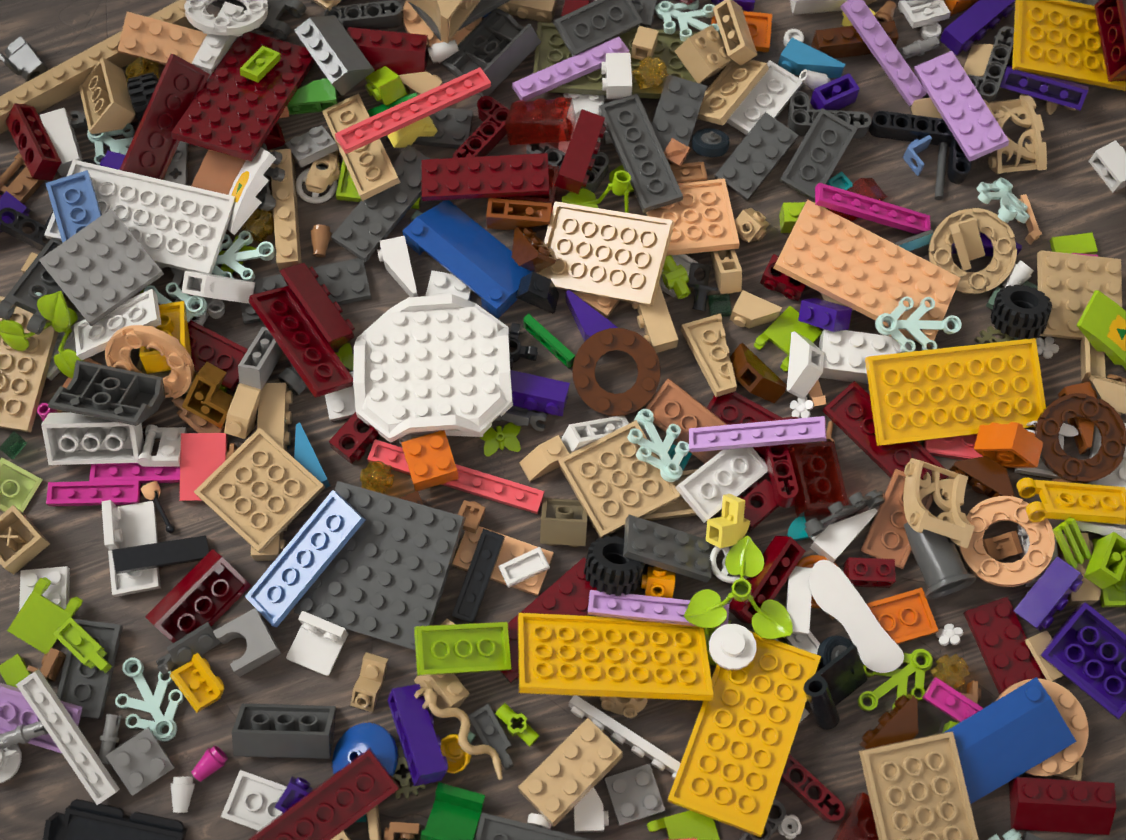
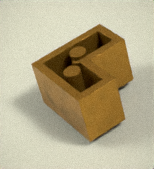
[182,362,233,429]

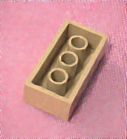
[518,718,623,827]

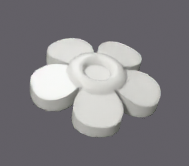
[1036,337,1059,359]
[790,397,814,418]
[936,624,963,646]

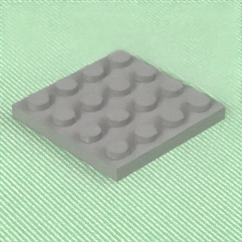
[39,209,164,326]

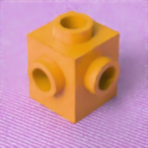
[641,567,675,598]

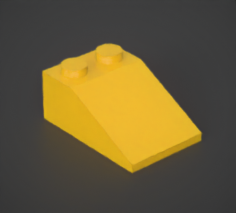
[140,301,191,374]

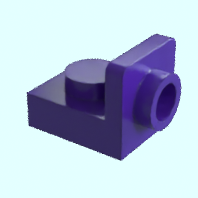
[274,776,313,812]

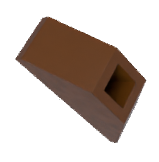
[512,226,556,273]
[729,343,787,403]
[949,456,1015,498]
[859,694,918,749]

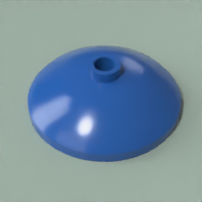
[332,723,398,777]

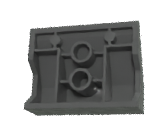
[441,8,541,97]
[48,360,165,426]

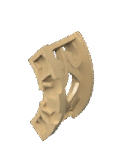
[983,94,1047,174]
[903,458,975,548]

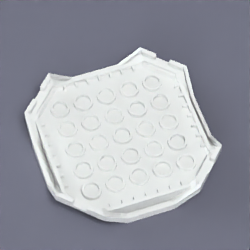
[353,294,513,443]

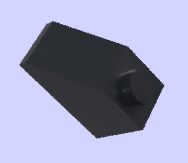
[516,272,559,314]

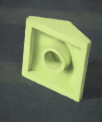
[0,457,43,512]

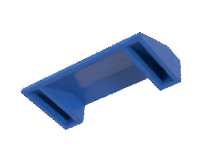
[402,200,533,319]
[943,677,1077,804]

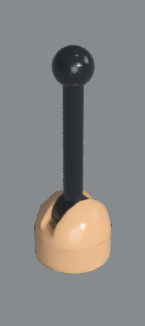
[141,481,175,533]

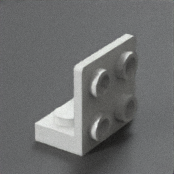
[101,500,158,550]
[286,611,348,676]

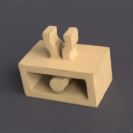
[414,674,470,709]

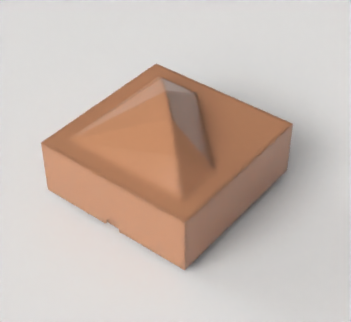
[664,138,690,167]

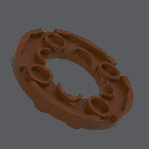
[573,328,661,416]
[1035,393,1126,483]

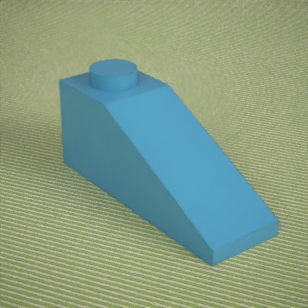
[778,37,845,78]
[294,423,331,490]

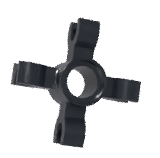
[509,323,538,370]

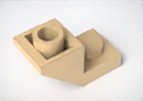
[350,652,388,712]

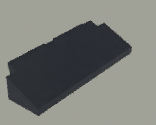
[43,799,187,840]

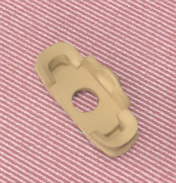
[305,150,340,193]

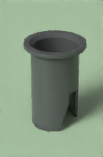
[904,522,976,599]

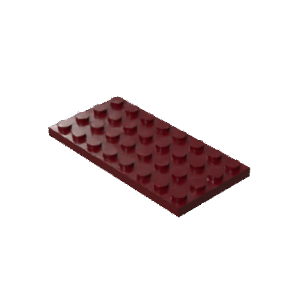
[171,31,315,162]

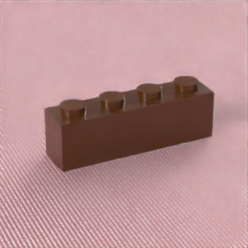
[812,20,899,59]

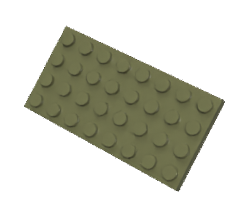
[533,22,697,99]

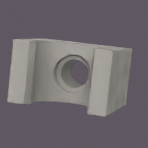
[213,608,282,677]

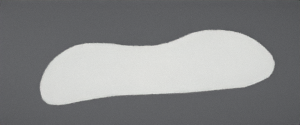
[809,560,904,673]

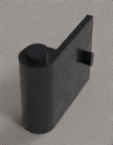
[804,644,868,730]

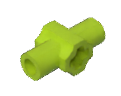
[661,255,691,299]
[495,703,540,747]

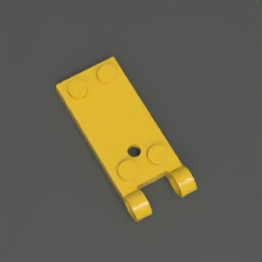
[1016,478,1126,525]

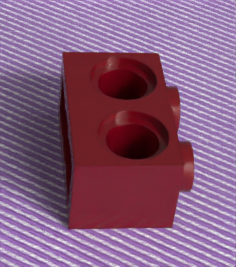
[760,254,807,301]
[329,412,380,464]
[843,557,896,588]

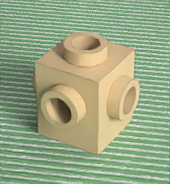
[735,208,770,242]

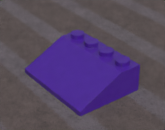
[1040,602,1126,719]

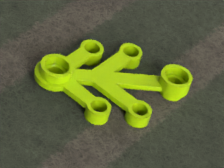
[858,649,933,711]

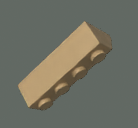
[79,57,135,134]

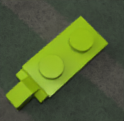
[53,617,112,674]

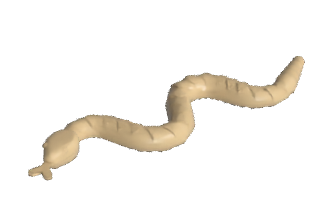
[423,680,503,780]

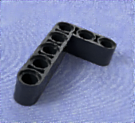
[869,111,972,184]
[0,159,97,251]

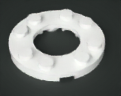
[184,0,268,36]

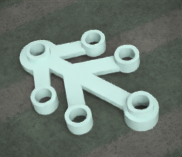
[655,0,722,42]
[87,123,135,165]
[977,177,1030,223]
[212,231,276,282]
[144,282,207,323]
[875,296,962,353]
[627,409,689,482]
[115,658,184,742]

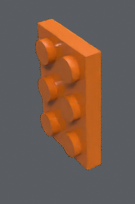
[711,11,772,52]
[867,587,939,645]

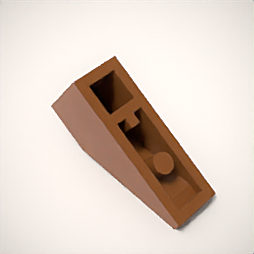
[486,198,552,230]
[1058,381,1097,455]

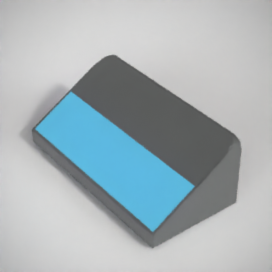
[895,230,934,257]

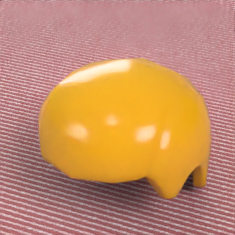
[440,734,472,774]

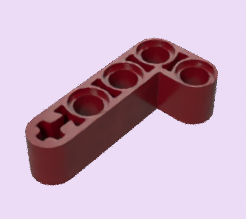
[453,96,512,158]
[762,417,799,508]
[780,754,845,823]

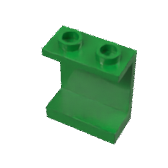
[420,782,485,840]

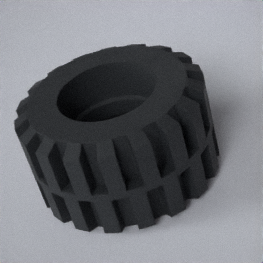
[127,72,159,123]
[990,285,1052,339]
[584,535,645,596]

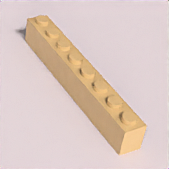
[251,383,293,561]

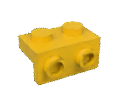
[170,653,224,713]

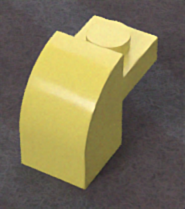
[387,116,437,148]
[706,494,750,548]

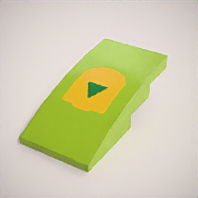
[1076,290,1126,370]

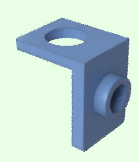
[903,135,932,176]

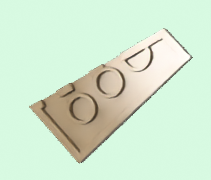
[681,313,737,397]

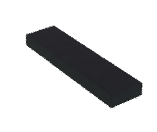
[452,529,506,624]
[112,535,209,574]

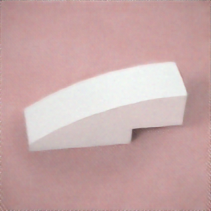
[786,566,812,636]

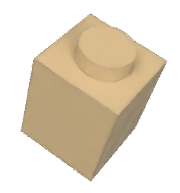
[631,26,658,62]

